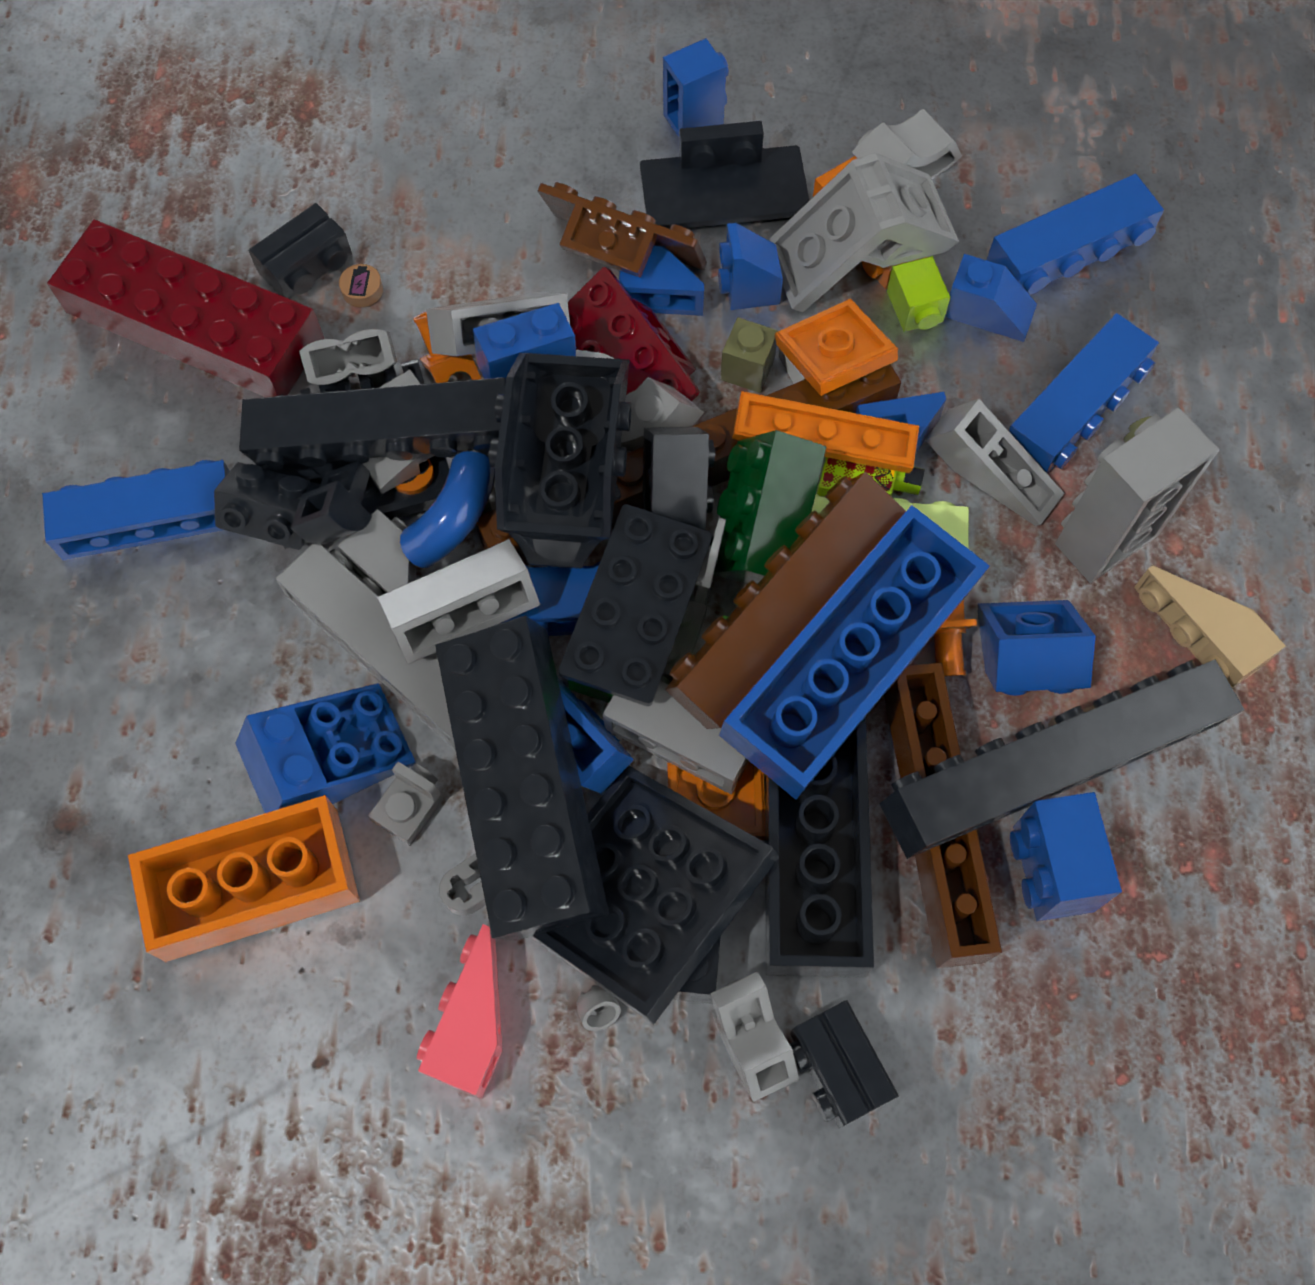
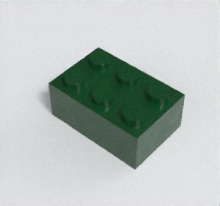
[710,430,826,584]

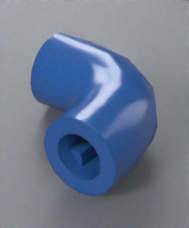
[400,451,495,568]

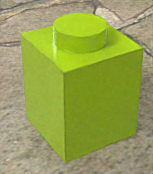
[887,256,951,332]

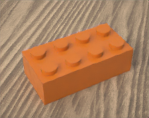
[128,795,360,962]

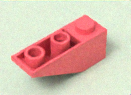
[417,924,503,1099]

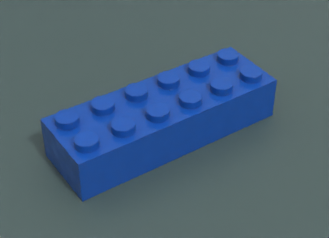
[719,505,990,799]

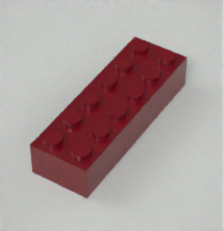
[47,219,324,397]

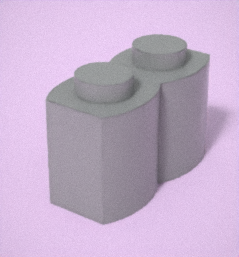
[299,329,397,385]

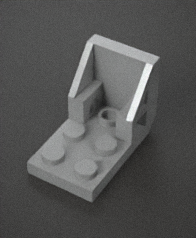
[769,153,959,312]

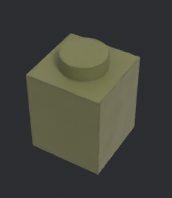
[720,317,778,393]

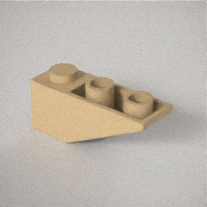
[1134,565,1286,689]

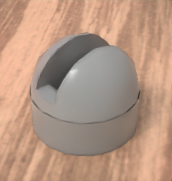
[576,985,621,1031]

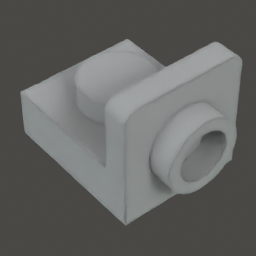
[368,762,443,846]

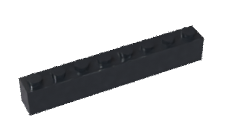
[879,659,1245,859]

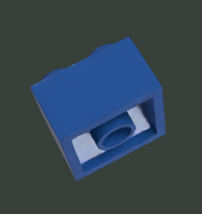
[977,600,1096,696]

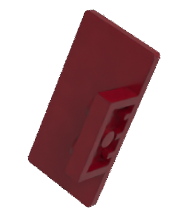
[568,267,700,402]

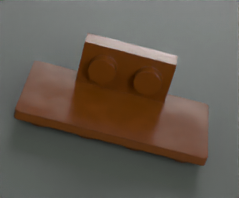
[537,182,707,278]

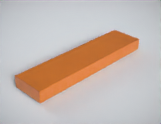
[732,391,919,473]

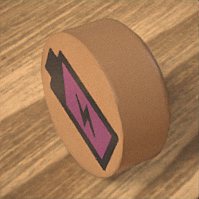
[339,264,383,307]

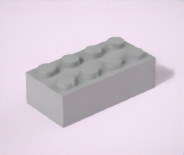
[1055,407,1220,584]

